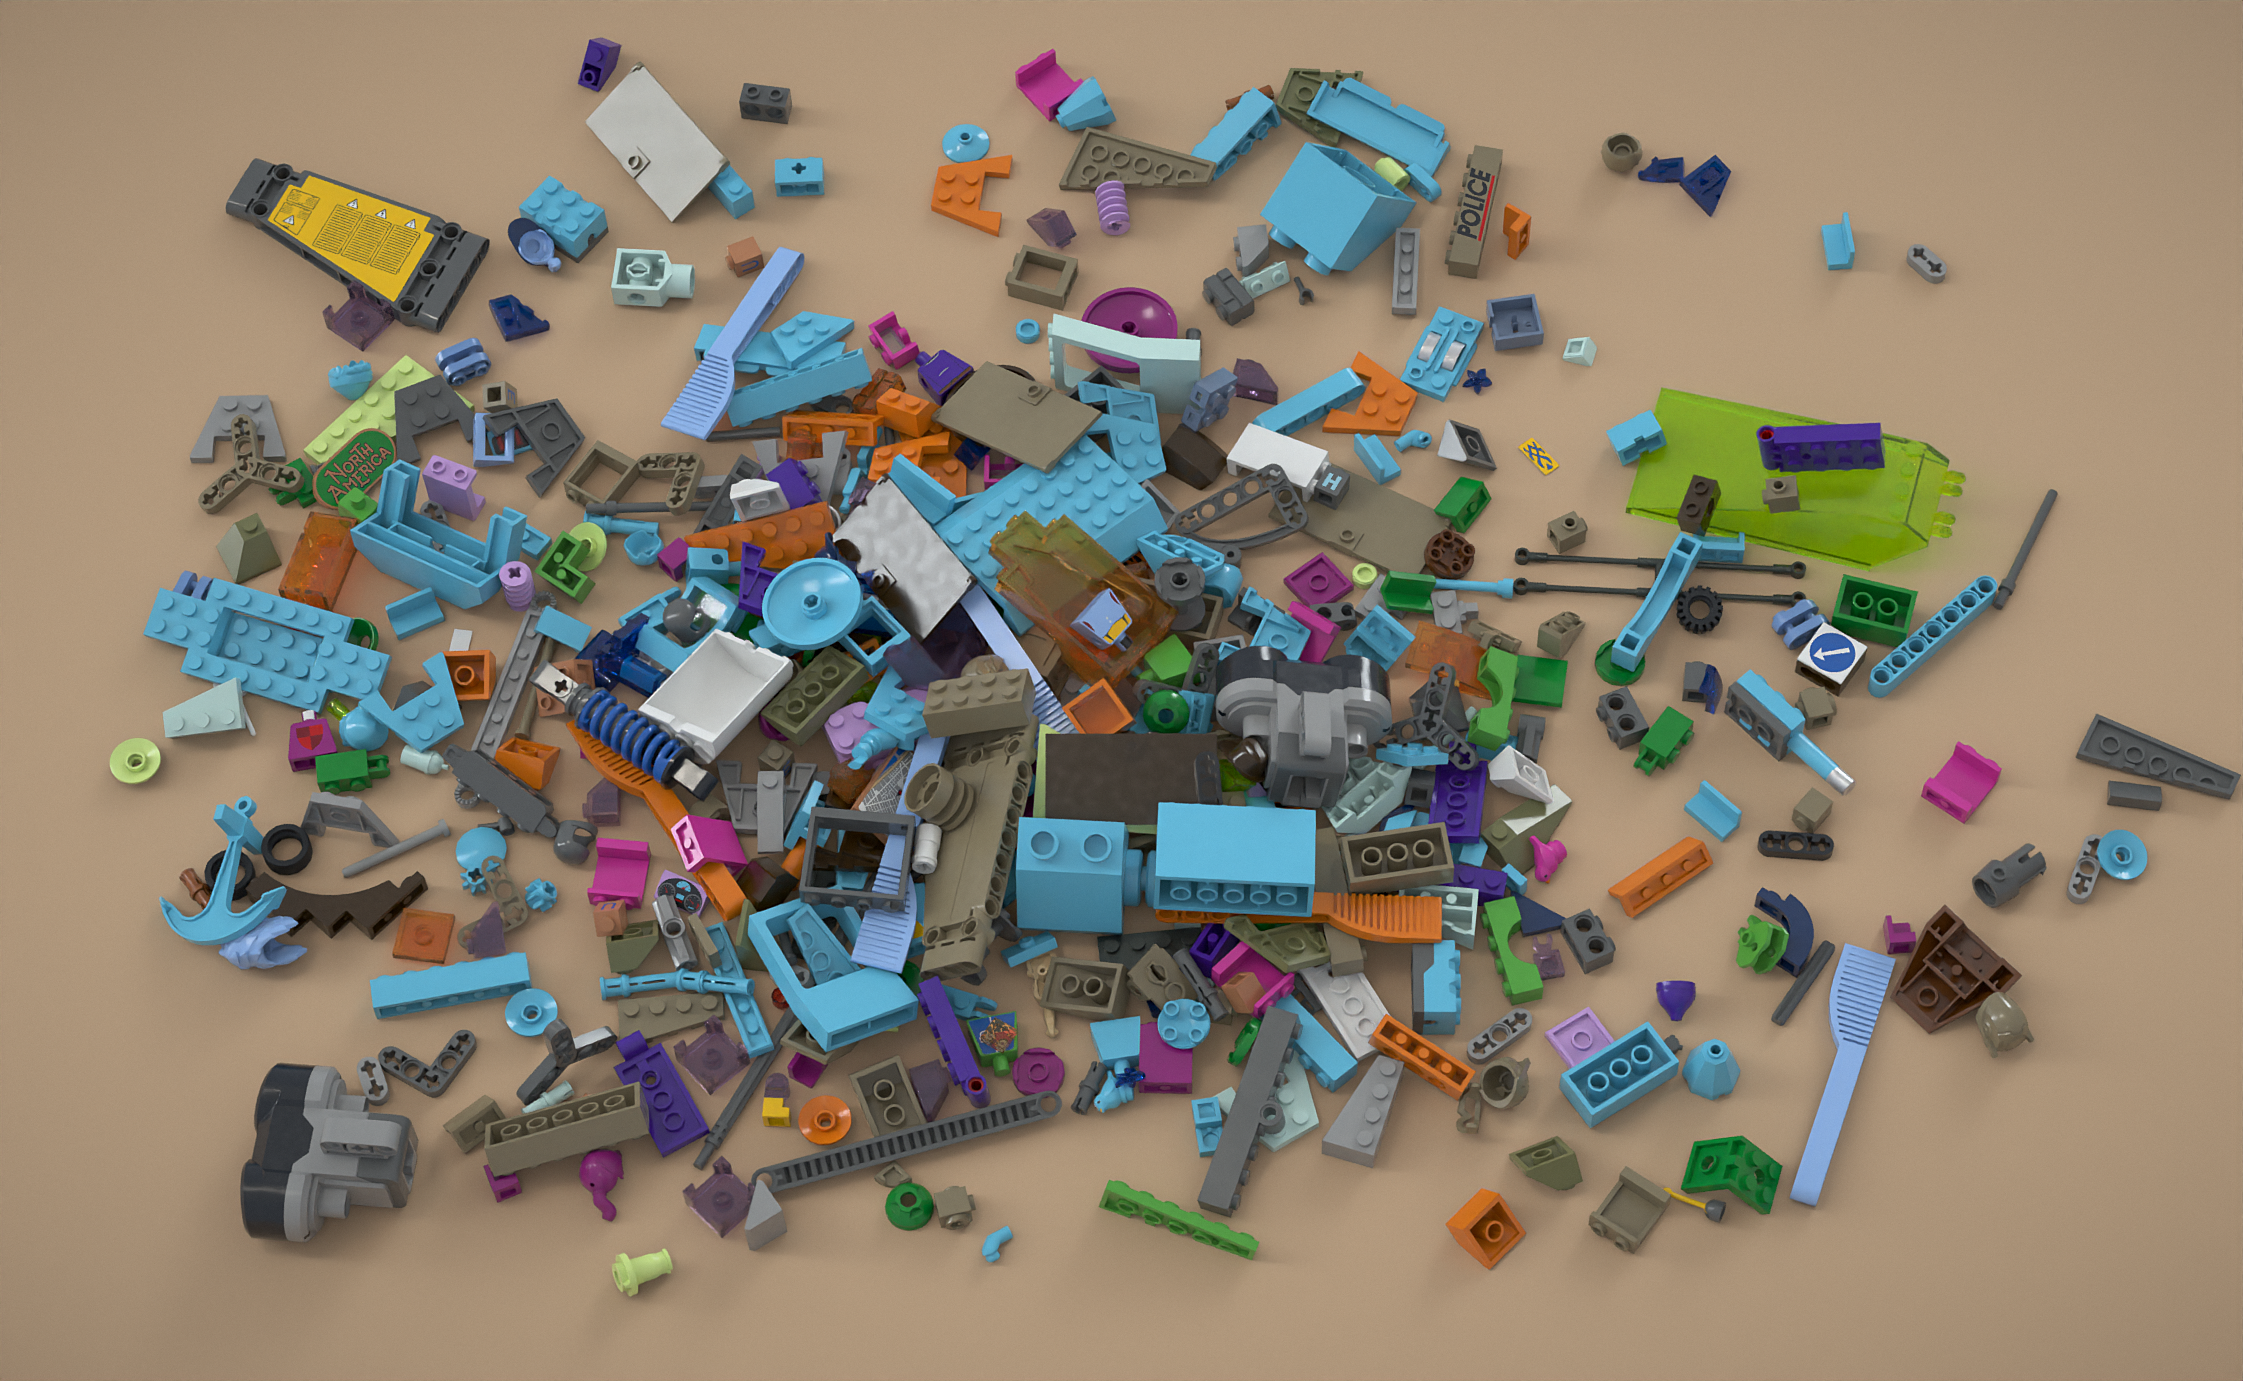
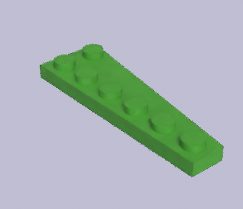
[1099,1180,1259,1260]

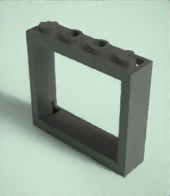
[799,807,916,913]

